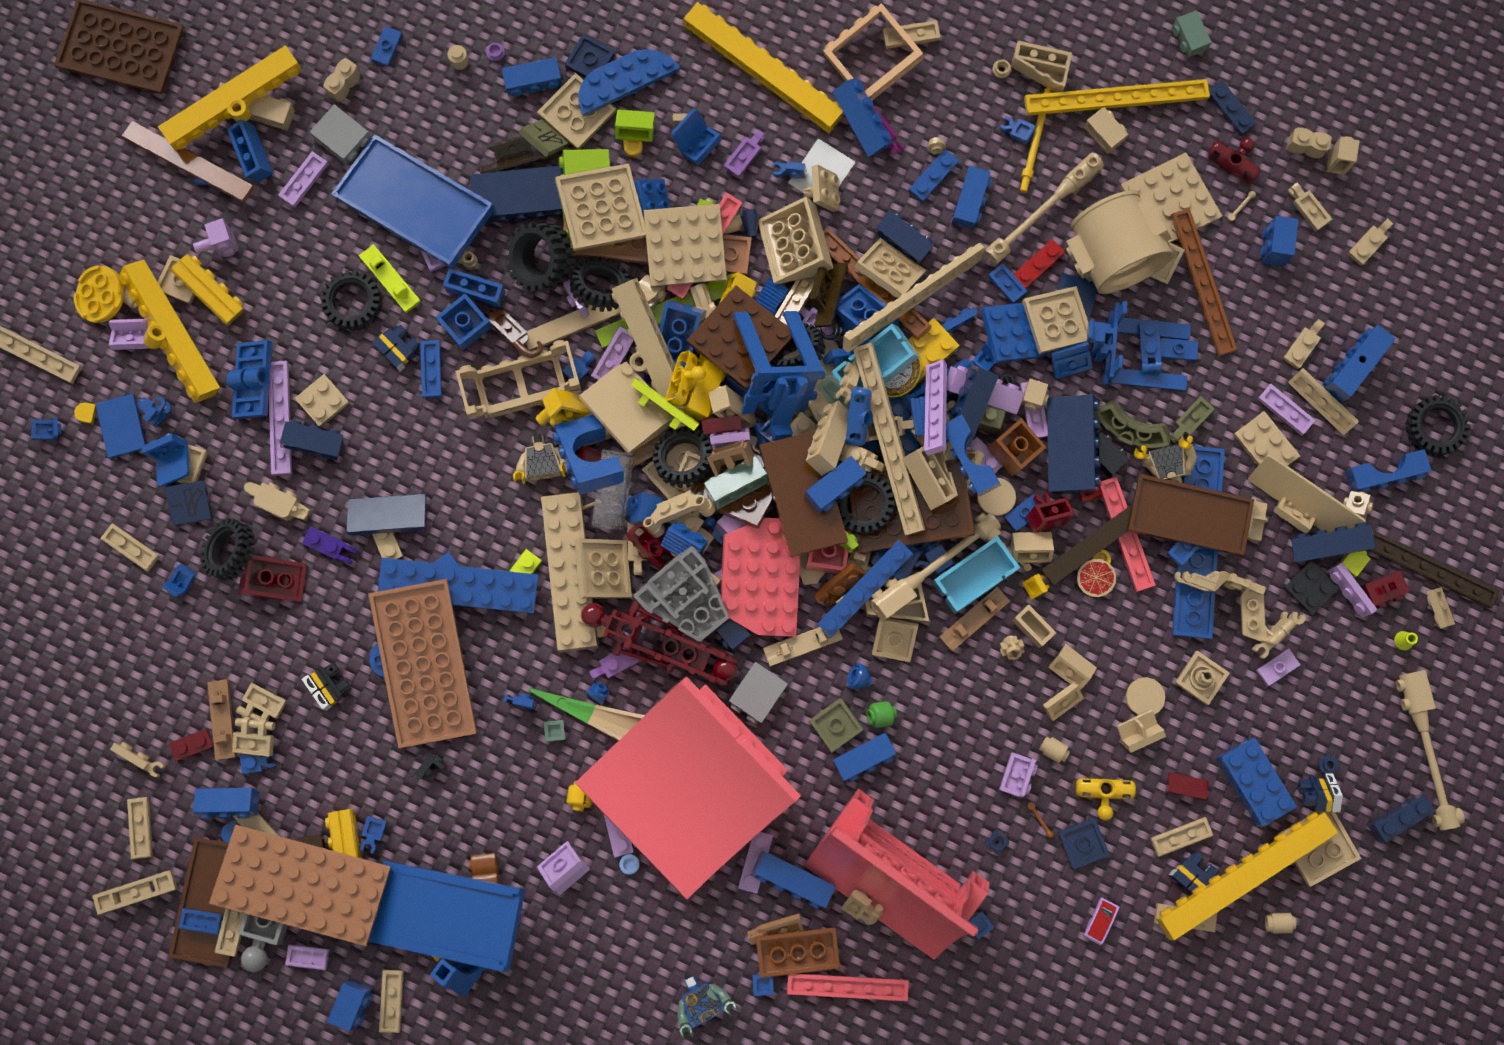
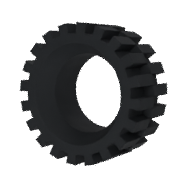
[505,223,576,291]

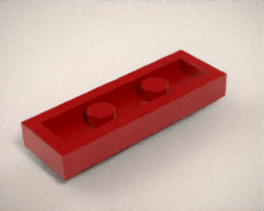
[1013,238,1065,289]

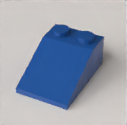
[836,284,899,345]

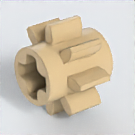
[1000,636,1025,660]

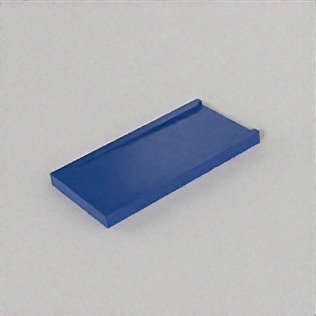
[331,134,496,269]
[369,861,526,972]

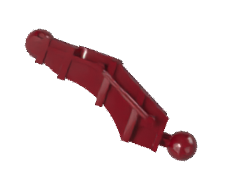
[581,602,738,685]

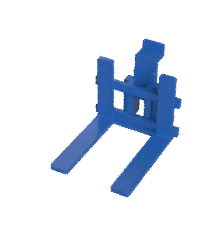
[1087,301,1191,391]
[733,311,826,441]

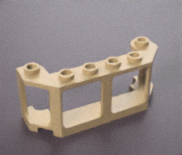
[456,340,581,419]

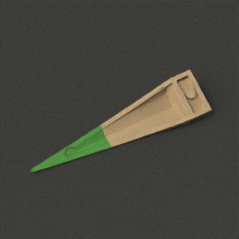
[529,689,645,741]

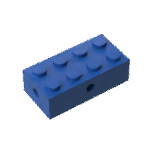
[1322,324,1396,403]
[1216,737,1297,827]

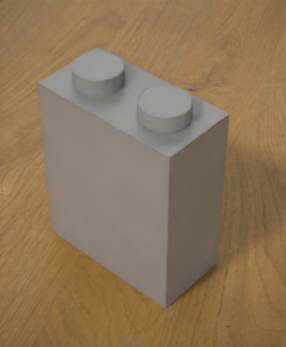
[310,104,371,165]
[729,662,788,725]

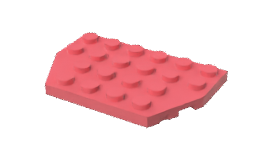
[720,518,800,637]

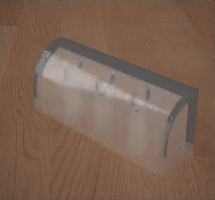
[592,449,635,530]

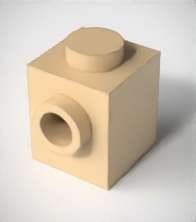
[1021,379,1048,411]

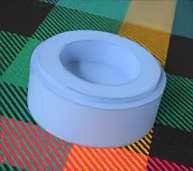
[619,854,640,874]

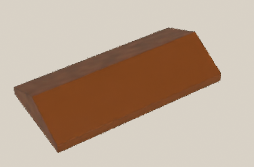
[756,927,840,978]

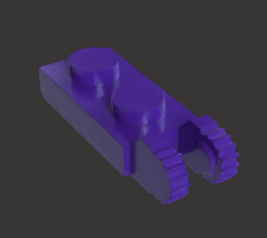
[302,526,358,565]

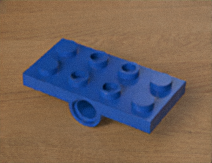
[227,340,272,419]

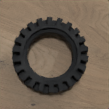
[570,257,631,312]
[320,270,382,331]
[770,323,826,367]
[1405,395,1471,456]
[652,427,713,488]
[836,472,896,535]
[200,518,256,581]

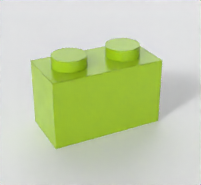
[615,110,655,142]

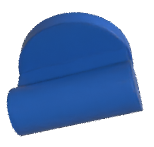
[586,683,609,705]

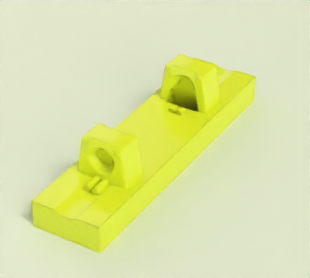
[359,244,421,314]
[631,377,699,430]

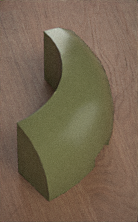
[1097,399,1170,448]

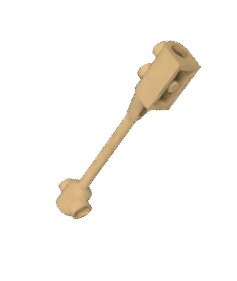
[984,153,1104,265]
[870,513,1001,622]
[1396,670,1465,830]

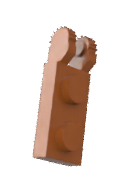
[815,563,866,606]

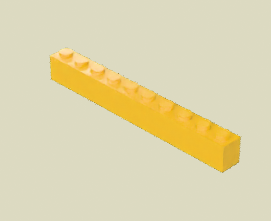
[684,2,843,134]
[1156,811,1338,940]

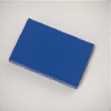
[96,394,146,459]

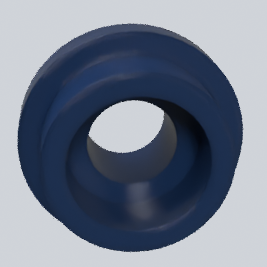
[1318,755,1339,774]

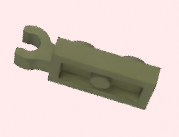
[1170,396,1215,443]

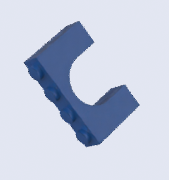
[552,414,624,495]
[430,958,486,996]

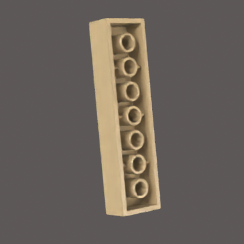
[541,492,598,653]

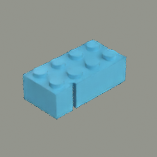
[832,324,920,402]
[932,536,1020,614]

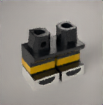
[302,663,351,711]

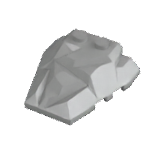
[633,546,730,642]

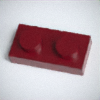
[169,729,214,762]

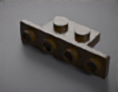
[479,136,552,174]
[810,262,848,328]

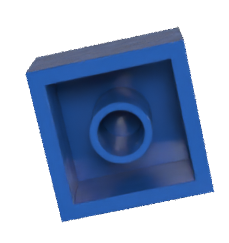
[1260,216,1299,267]
[436,293,492,351]
[327,980,374,1031]

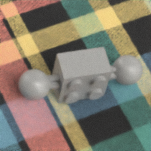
[238,913,288,972]

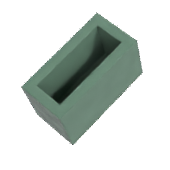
[1172,10,1212,58]

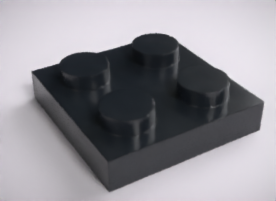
[1283,560,1339,616]

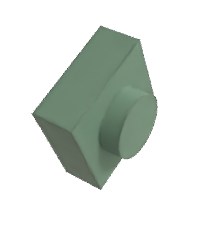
[544,720,566,742]

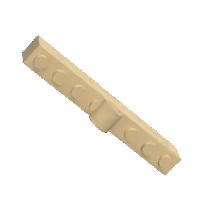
[612,278,697,429]

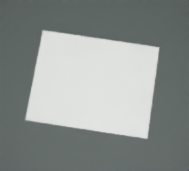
[788,139,855,193]

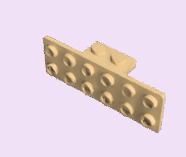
[1248,454,1366,533]

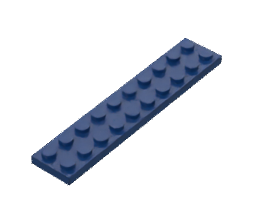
[1172,446,1225,640]

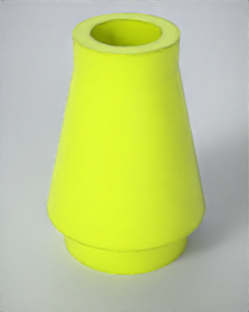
[1394,631,1418,650]

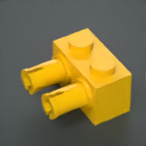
[536,388,589,428]

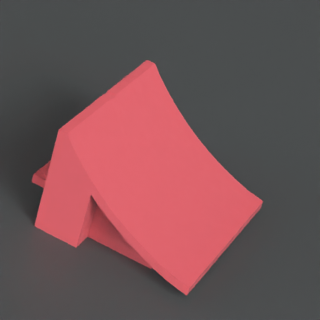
[575,677,801,899]
[803,788,990,960]

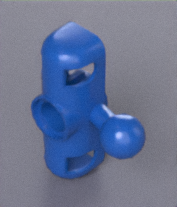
[846,386,873,446]

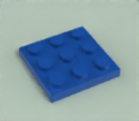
[981,303,1047,363]

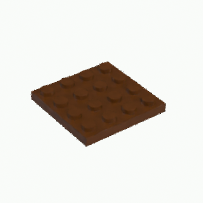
[687,285,793,390]
[691,446,774,529]

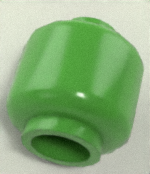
[866,701,897,728]

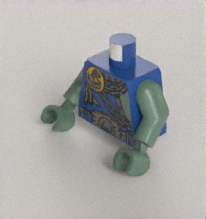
[677,975,739,1040]

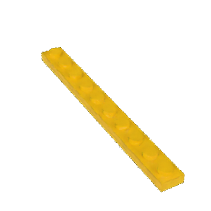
[1024,79,1210,116]

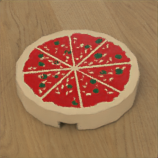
[1077,558,1116,597]

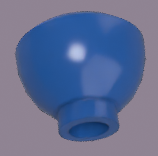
[847,663,873,689]

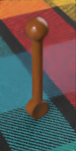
[1027,802,1054,839]

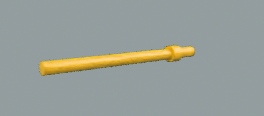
[1020,88,1052,193]

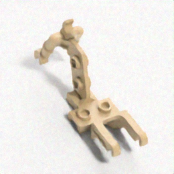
[1174,571,1306,659]

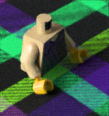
[513,435,566,484]
[1134,436,1197,483]

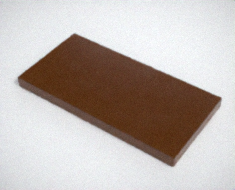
[759,431,848,557]
[1127,474,1255,556]
[168,837,231,968]

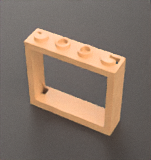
[823,3,924,100]

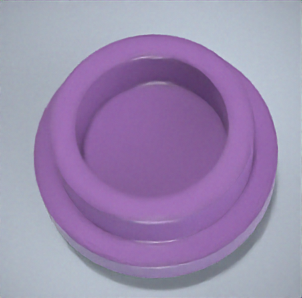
[486,43,505,61]

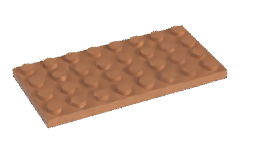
[368,579,477,748]
[209,824,391,946]

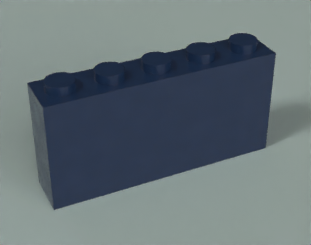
[470,166,563,225]
[1047,394,1101,495]

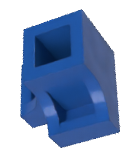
[626,492,662,525]

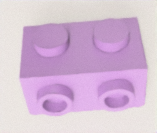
[109,319,149,350]
[999,752,1038,798]

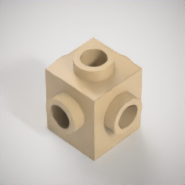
[1344,491,1373,519]

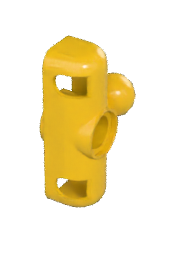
[665,350,706,406]
[1076,778,1136,820]

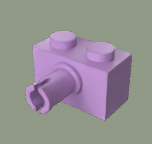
[193,218,239,257]

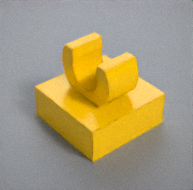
[1022,574,1049,600]

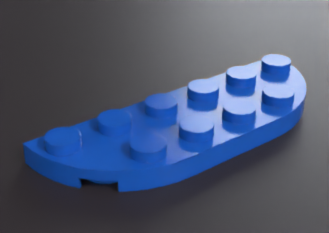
[578,49,680,117]

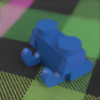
[137,397,172,428]

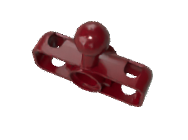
[1207,138,1261,185]
[626,525,675,571]

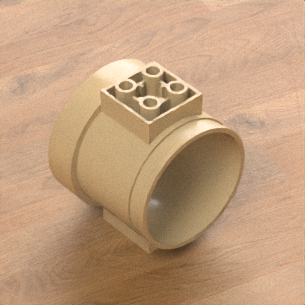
[1066,190,1174,294]

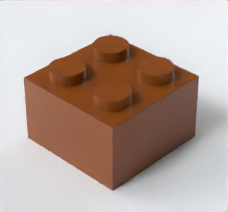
[987,418,1046,476]

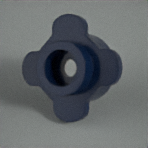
[985,830,1009,854]

